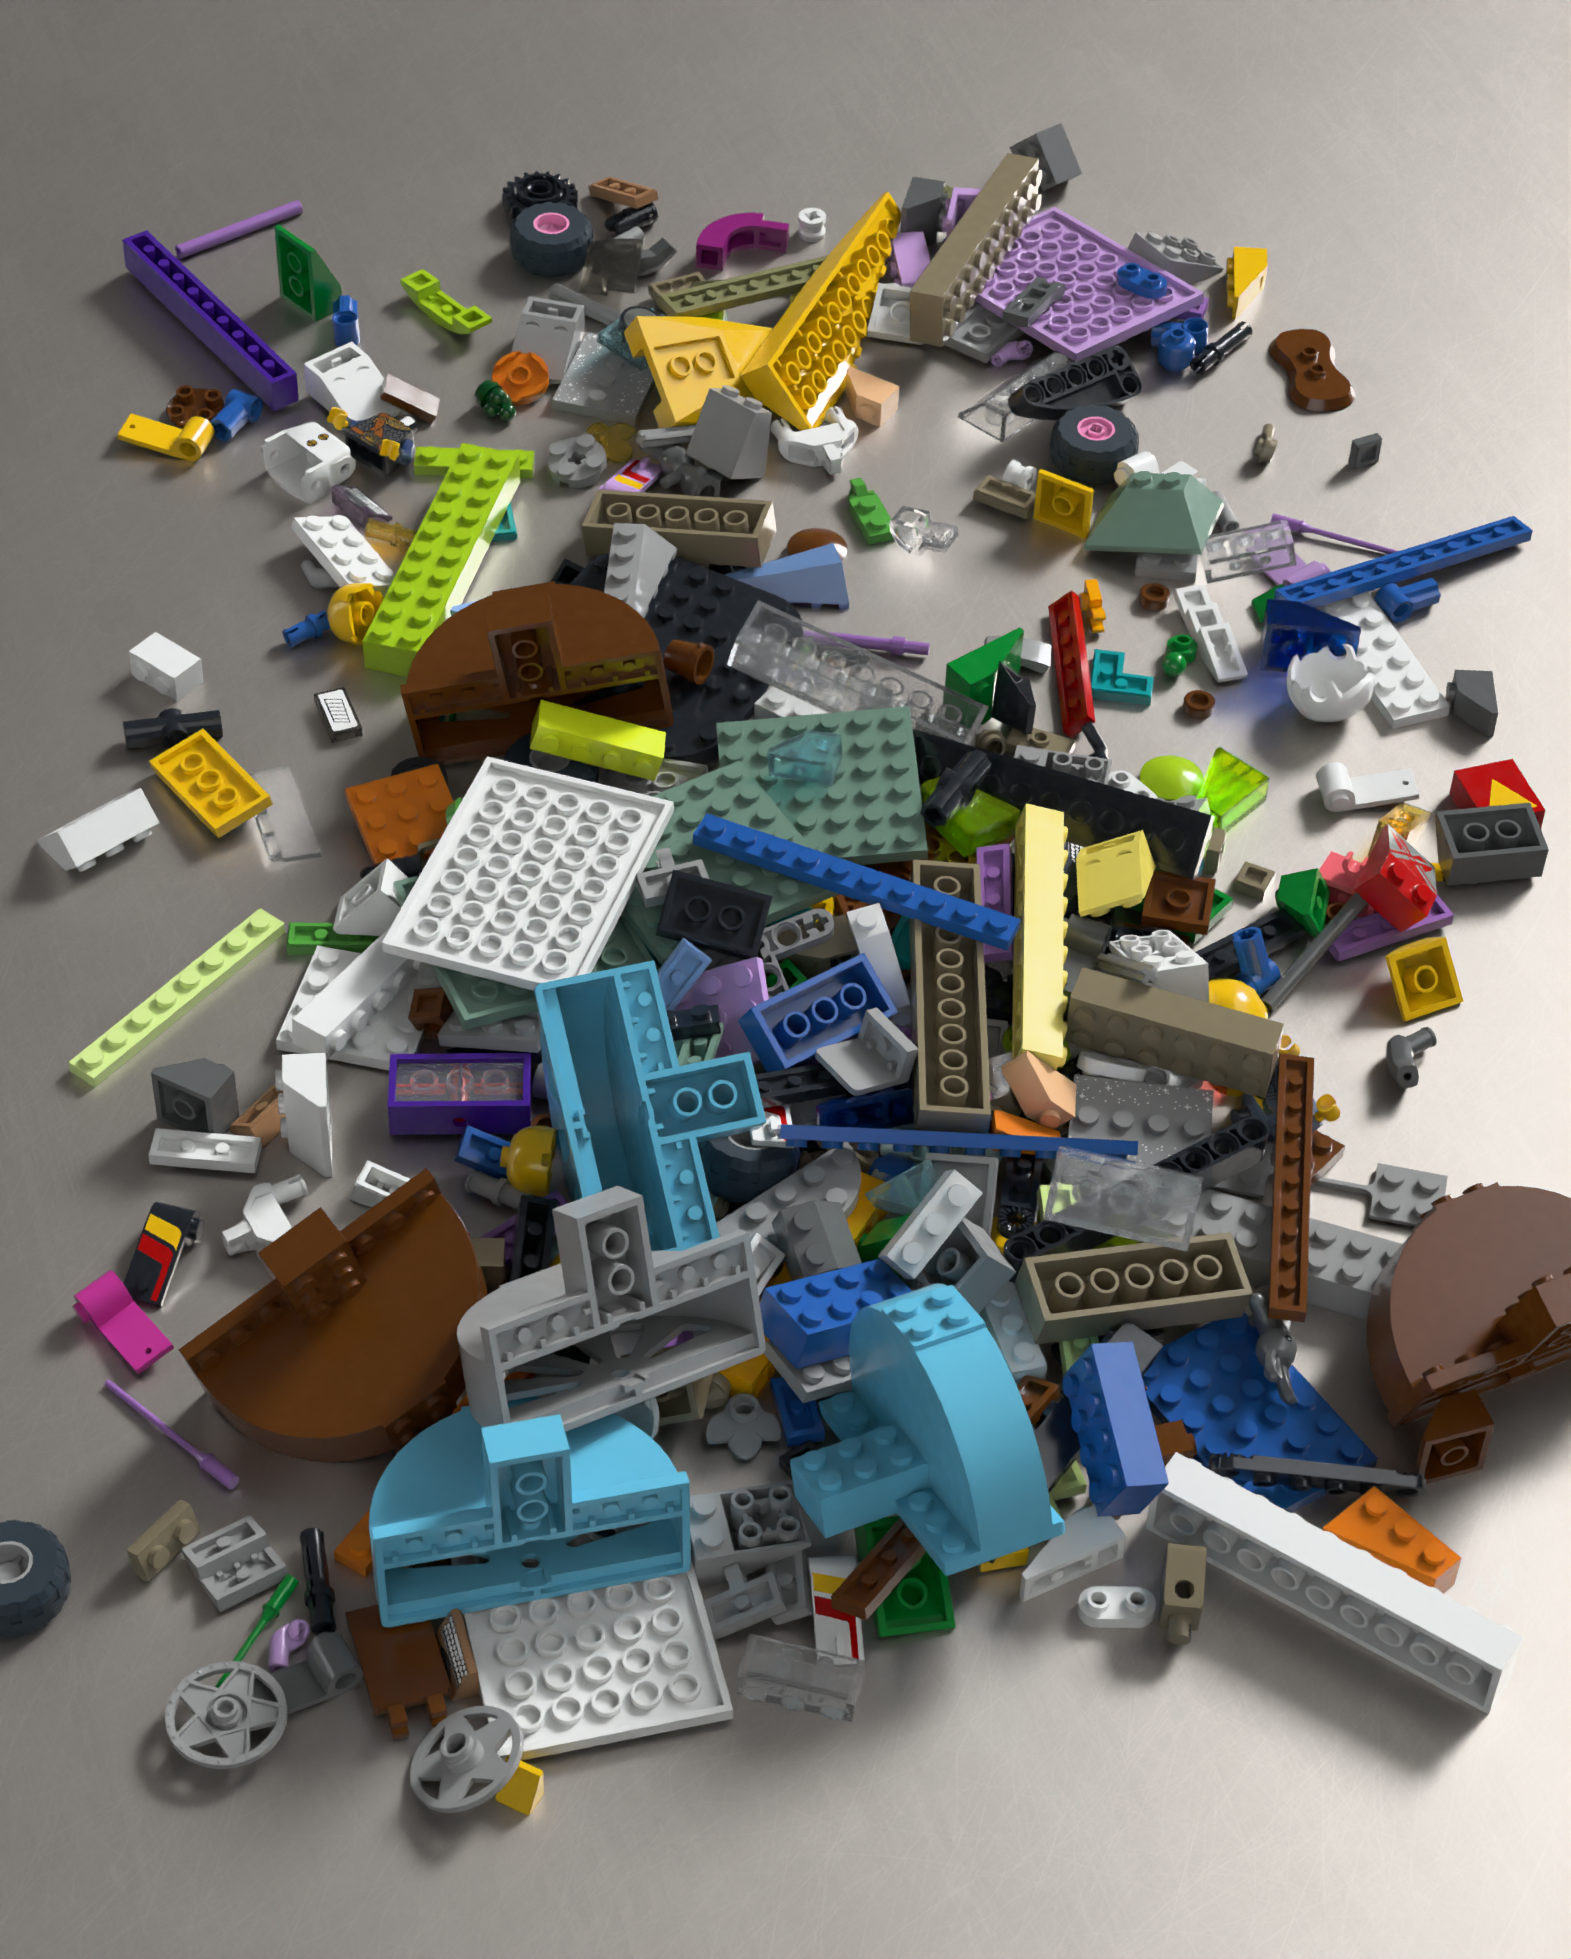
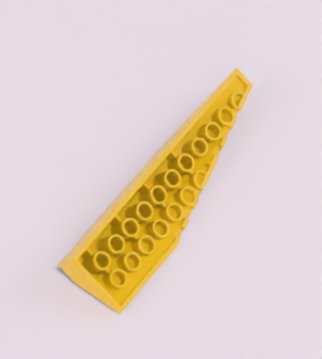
[740,191,901,431]

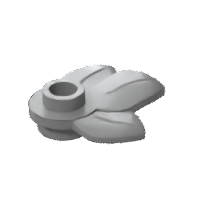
[706,1393,781,1461]

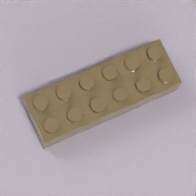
[581,490,776,568]
[1065,967,1284,1098]
[1015,1232,1253,1344]

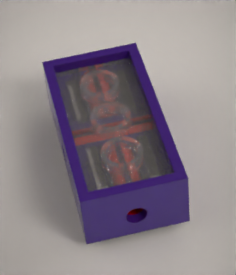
[388,1053,531,1135]

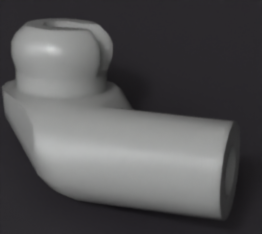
[301,559,339,589]

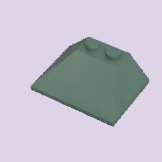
[1084,471,1223,555]

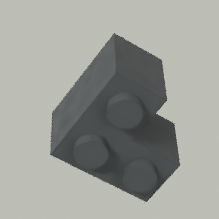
[1009,123,1082,191]

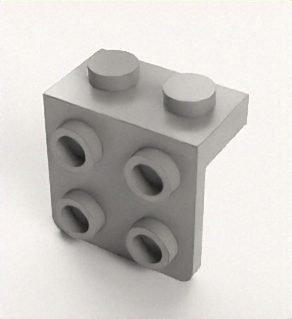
[815,1008,919,1096]

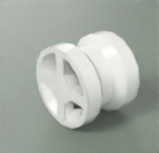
[798,208,826,242]
[1002,460,1037,491]

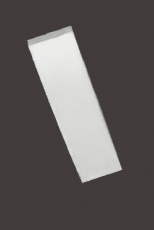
[1173,584,1248,683]

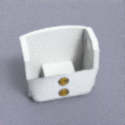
[260,422,356,504]

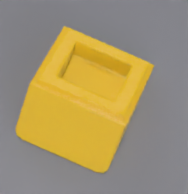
[496,1755,544,1815]

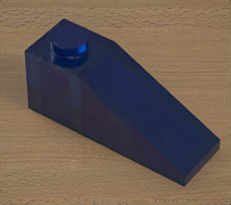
[815,1085,914,1142]

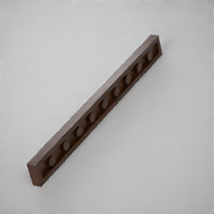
[1267,1053,1314,1323]
[831,1374,1060,1621]

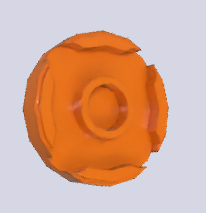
[492,351,549,405]

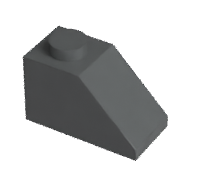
[1446,669,1498,737]

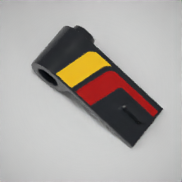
[123,1201,204,1307]

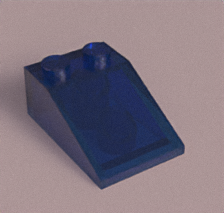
[1259,599,1361,672]

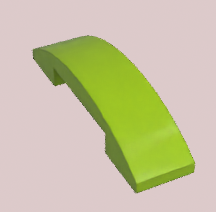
[400,269,492,334]

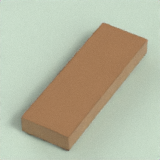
[588,176,658,209]

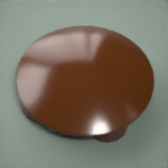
[166,385,224,428]
[787,528,847,561]

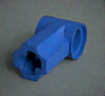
[332,295,360,347]
[1151,317,1208,356]
[210,389,263,442]
[1375,578,1441,623]
[1232,927,1281,996]

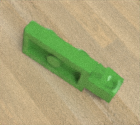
[847,478,898,545]

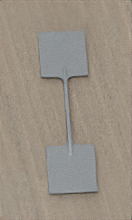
[1211,1132,1448,1227]

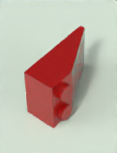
[1353,824,1437,933]

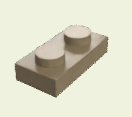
[126,1499,201,1582]

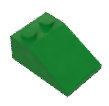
[274,224,342,322]
[943,627,1024,731]
[854,1516,956,1638]

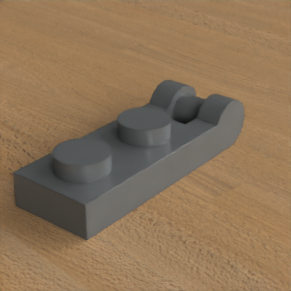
[1003,277,1065,328]

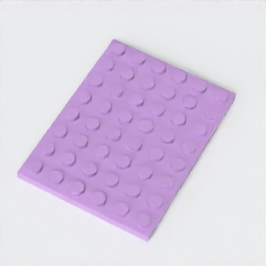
[975,207,1204,362]

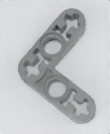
[741,908,835,999]

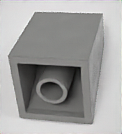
[686,385,772,479]

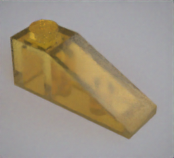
[1367,802,1432,857]

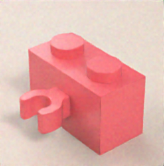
[1319,851,1378,918]

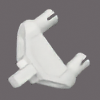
[770,406,859,474]
[222,1174,308,1256]

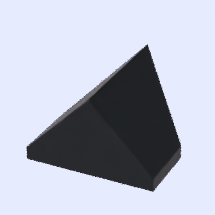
[991,661,1036,734]

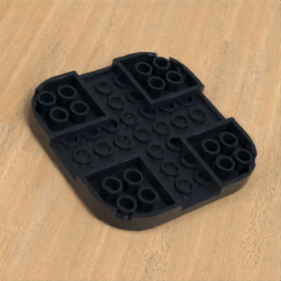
[570,553,805,767]

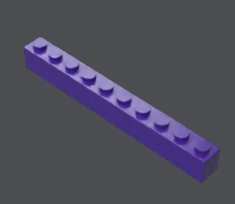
[122,230,299,411]

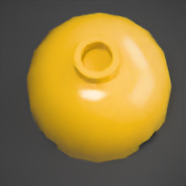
[327,583,383,645]
[500,1126,557,1197]

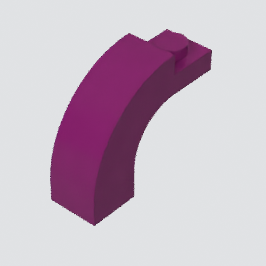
[696,213,789,271]

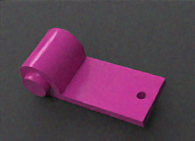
[72,1270,174,1375]

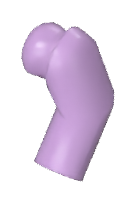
[991,340,1033,367]
[268,1619,310,1673]

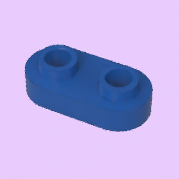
[1117,263,1167,299]

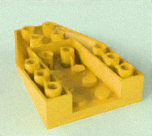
[624,316,773,428]

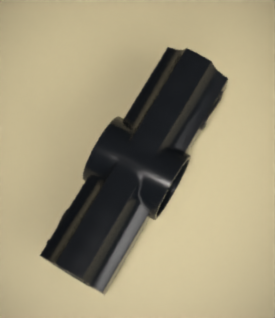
[123,708,223,750]
[920,749,992,828]

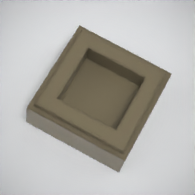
[1204,827,1227,875]
[1232,861,1276,900]

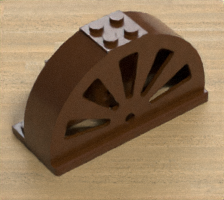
[400,581,674,766]
[179,1168,488,1463]
[1366,1182,1571,1429]

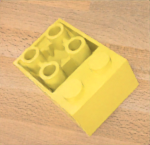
[1076,830,1156,917]

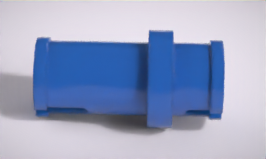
[282,610,331,648]

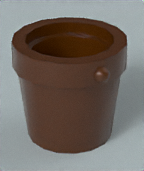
[663,639,715,685]

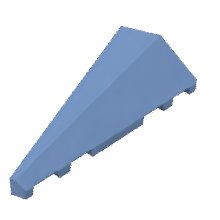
[725,543,849,609]

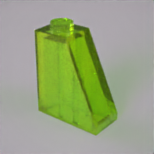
[1197,747,1270,832]
[920,776,1020,857]

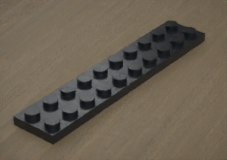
[913,729,1215,880]

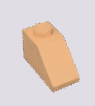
[846,366,899,427]
[1002,1051,1076,1129]

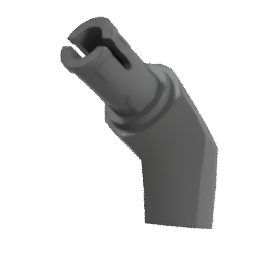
[607,237,678,276]
[1386,1027,1437,1088]

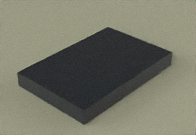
[656,870,773,959]

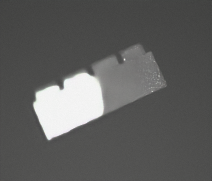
[249,766,322,863]

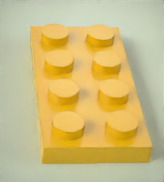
[149,729,273,838]

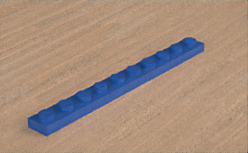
[1274,516,1533,615]
[692,813,1021,951]
[777,1124,1138,1162]

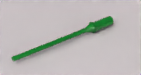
[215,1574,299,1688]

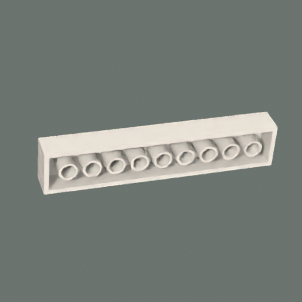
[1146,1452,1523,1714]

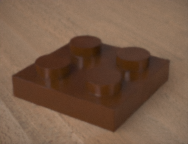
[1141,870,1216,935]

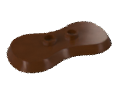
[1269,329,1355,412]

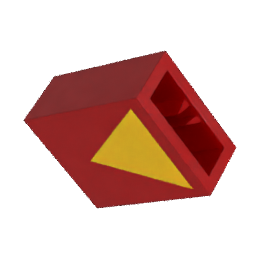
[1449,759,1546,828]

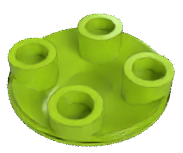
[1139,755,1204,801]

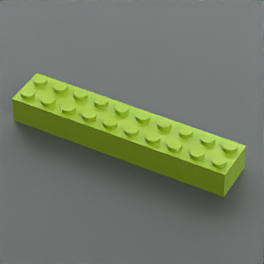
[363,443,520,677]

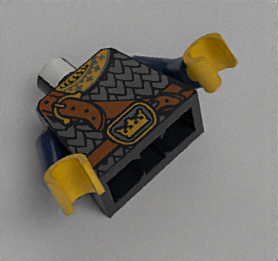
[327,407,417,478]

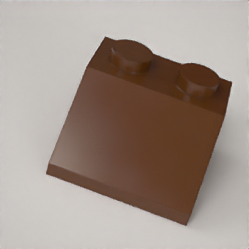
[1414,1389,1495,1484]

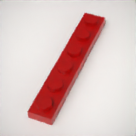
[1048,590,1096,738]

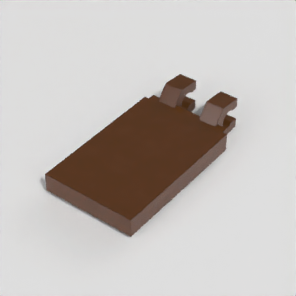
[345,1604,452,1740]

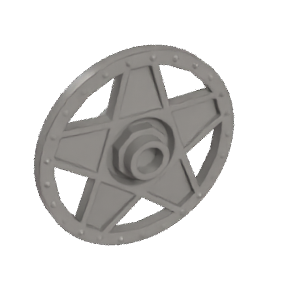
[165,1661,288,1769]
[410,1706,524,1813]

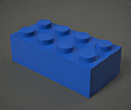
[738,953,898,1072]
[760,1259,911,1369]
[1063,1342,1169,1517]

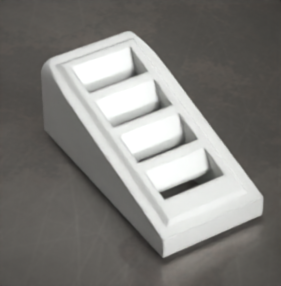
[350,1160,410,1207]

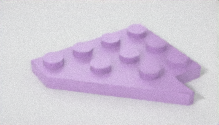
[674,957,769,1065]

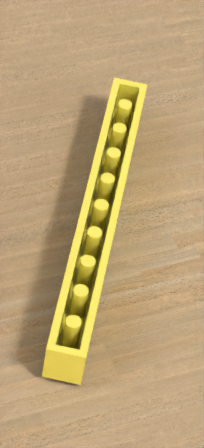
[1012,803,1068,1071]

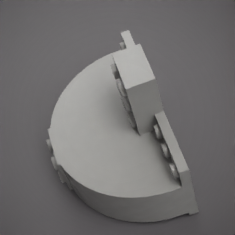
[457,1186,766,1432]

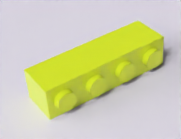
[529,700,666,781]

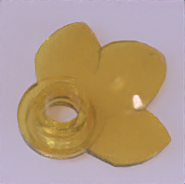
[586,422,637,464]

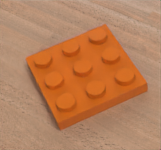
[345,764,454,864]

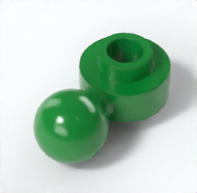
[1162,634,1198,677]

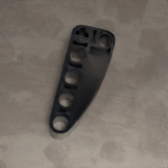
[1008,346,1142,420]

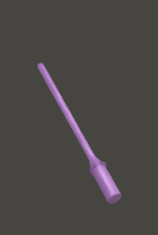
[1270,513,1398,554]
[104,1380,240,1489]

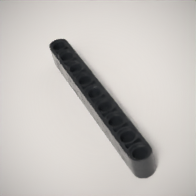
[1003,1117,1269,1283]

